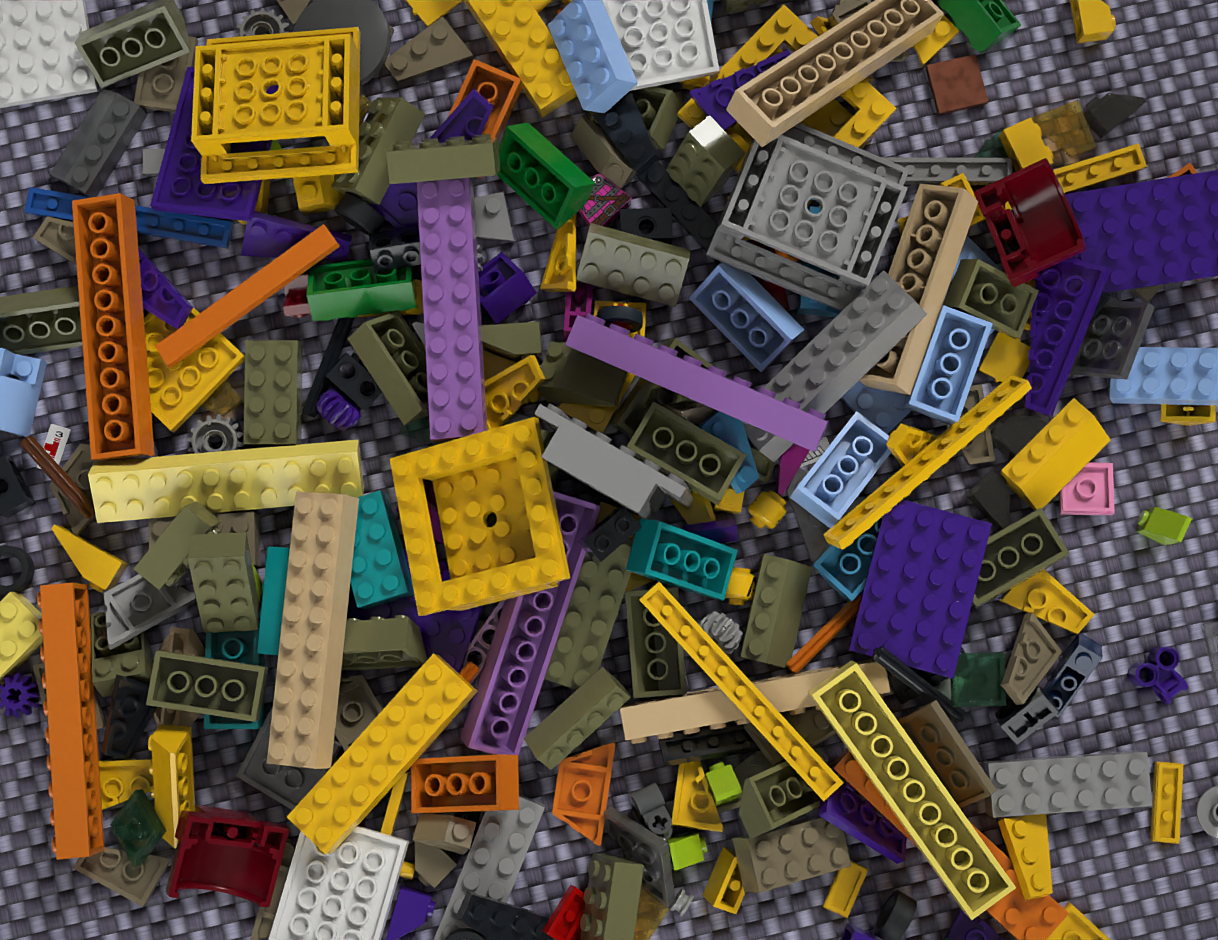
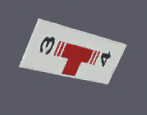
[36,424,71,469]

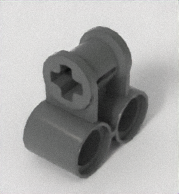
[631,783,672,841]

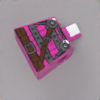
[578,174,631,227]

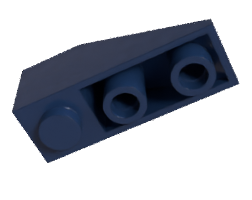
[1044,632,1103,718]

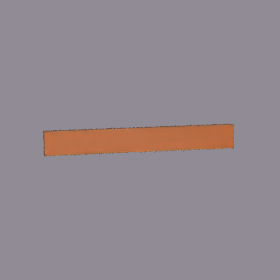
[155,224,340,368]

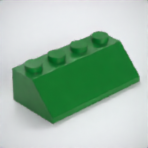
[937,0,1021,53]
[497,122,595,229]
[307,259,417,321]

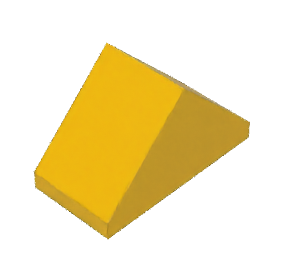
[1161,404,1216,426]

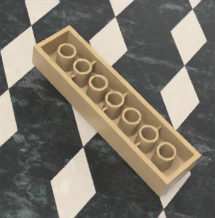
[859,184,978,395]

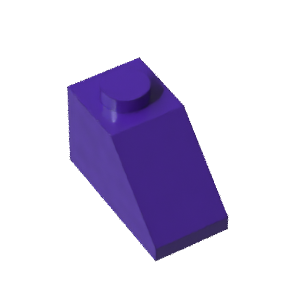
[386,885,436,940]

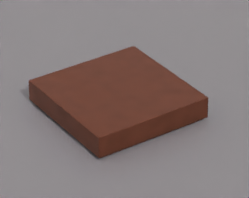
[925,54,988,116]

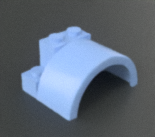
[0,348,47,437]

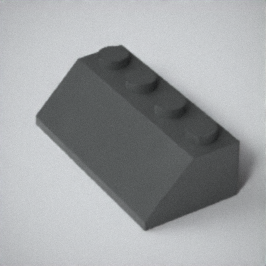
[50,89,147,198]

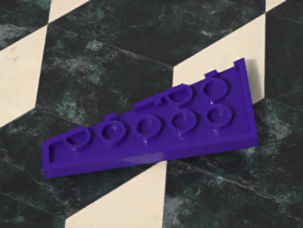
[370,88,494,229]
[1025,257,1111,417]

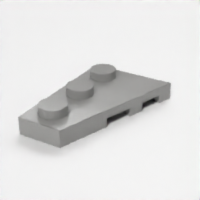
[474,192,514,243]

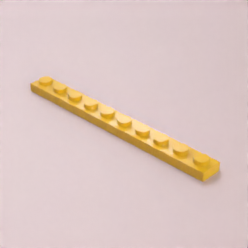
[896,143,1147,236]
[823,375,1032,550]
[639,582,843,801]

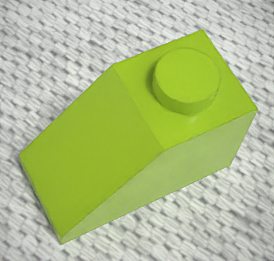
[1136,507,1192,546]
[705,762,743,806]
[667,831,708,870]

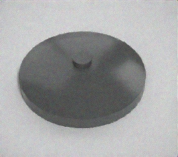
[293,0,391,86]

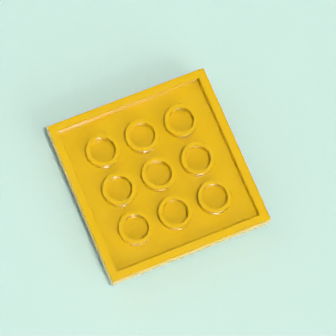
[144,307,245,433]

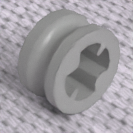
[670,889,694,917]

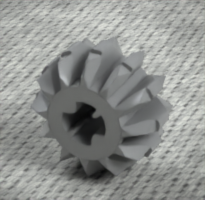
[699,611,743,655]

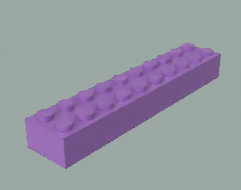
[417,178,488,445]
[565,313,829,452]
[460,490,601,756]

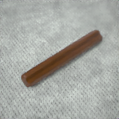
[20,435,95,519]

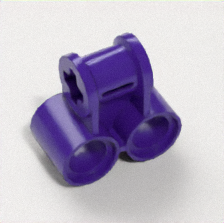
[1128,647,1189,705]

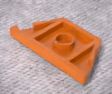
[552,742,616,846]

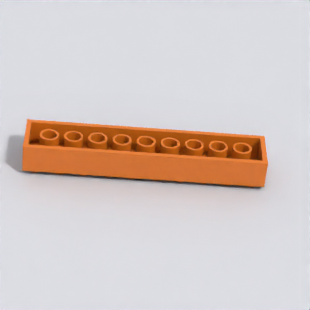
[72,193,155,461]
[37,582,105,860]
[829,747,1069,940]

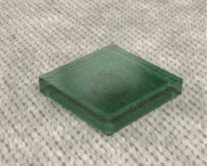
[950,652,1006,707]
[110,789,166,866]

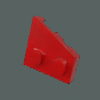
[542,884,585,940]

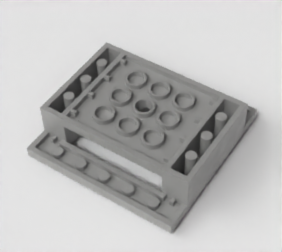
[706,123,910,311]
[534,403,694,520]

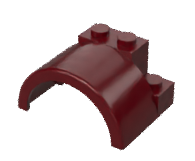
[973,158,1086,288]
[166,805,290,907]

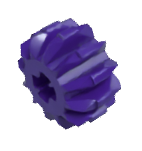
[316,388,361,431]
[0,673,40,718]

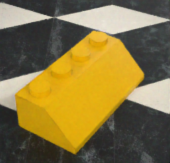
[999,398,1111,511]
[148,724,195,849]

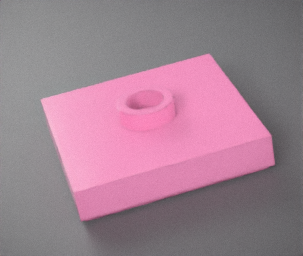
[1059,463,1115,515]

